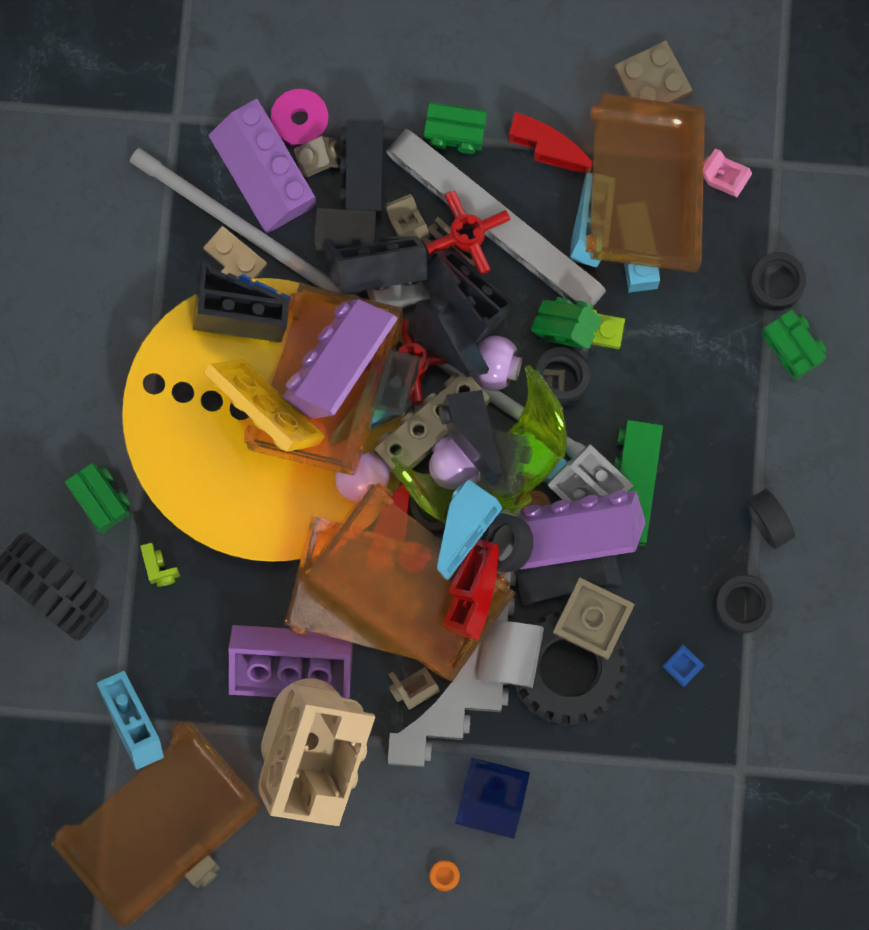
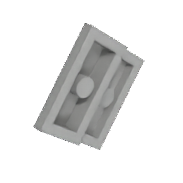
[547,444,634,502]
[476,620,544,688]

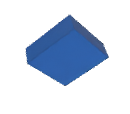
[662,645,705,688]

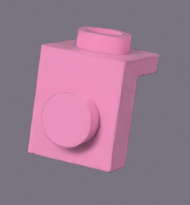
[701,149,752,197]

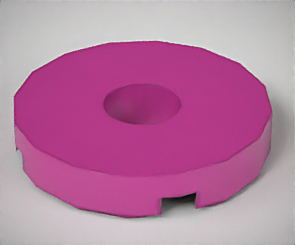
[270,89,329,147]

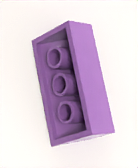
[209,99,317,234]
[282,299,398,419]
[519,490,646,569]
[229,625,353,699]

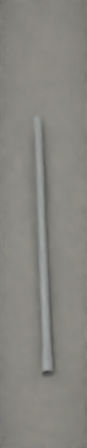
[130,148,585,459]

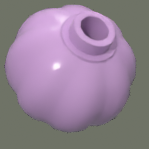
[472,335,522,390]
[429,436,481,490]
[335,448,390,506]

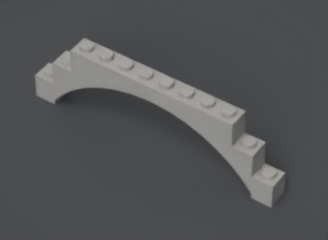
[388,405,523,767]

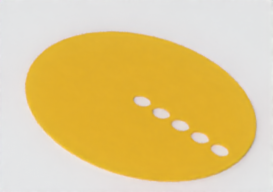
[122,278,412,562]

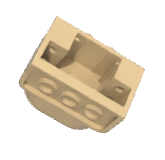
[258,678,375,826]

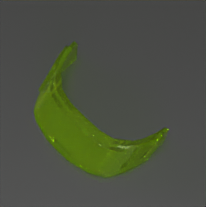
[391,365,567,524]

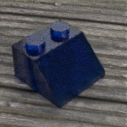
[455,758,530,839]

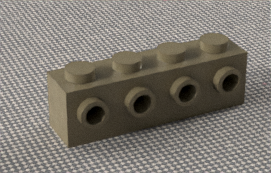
[374,373,490,480]

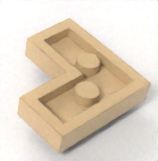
[204,226,268,279]

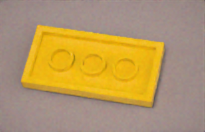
[204,359,325,452]

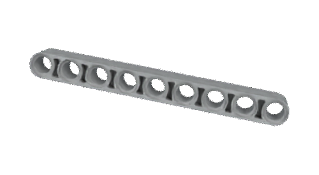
[386,129,606,306]

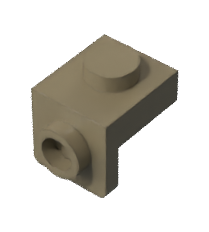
[294,136,343,177]
[385,194,429,239]
[388,667,440,710]
[178,846,220,888]

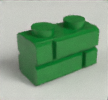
[424,102,487,154]
[531,297,602,349]
[761,309,827,382]
[65,462,131,534]

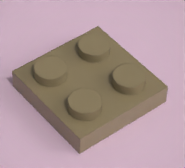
[614,40,693,118]
[553,577,635,660]

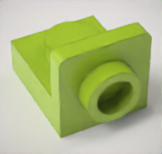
[592,310,625,349]
[140,543,180,587]

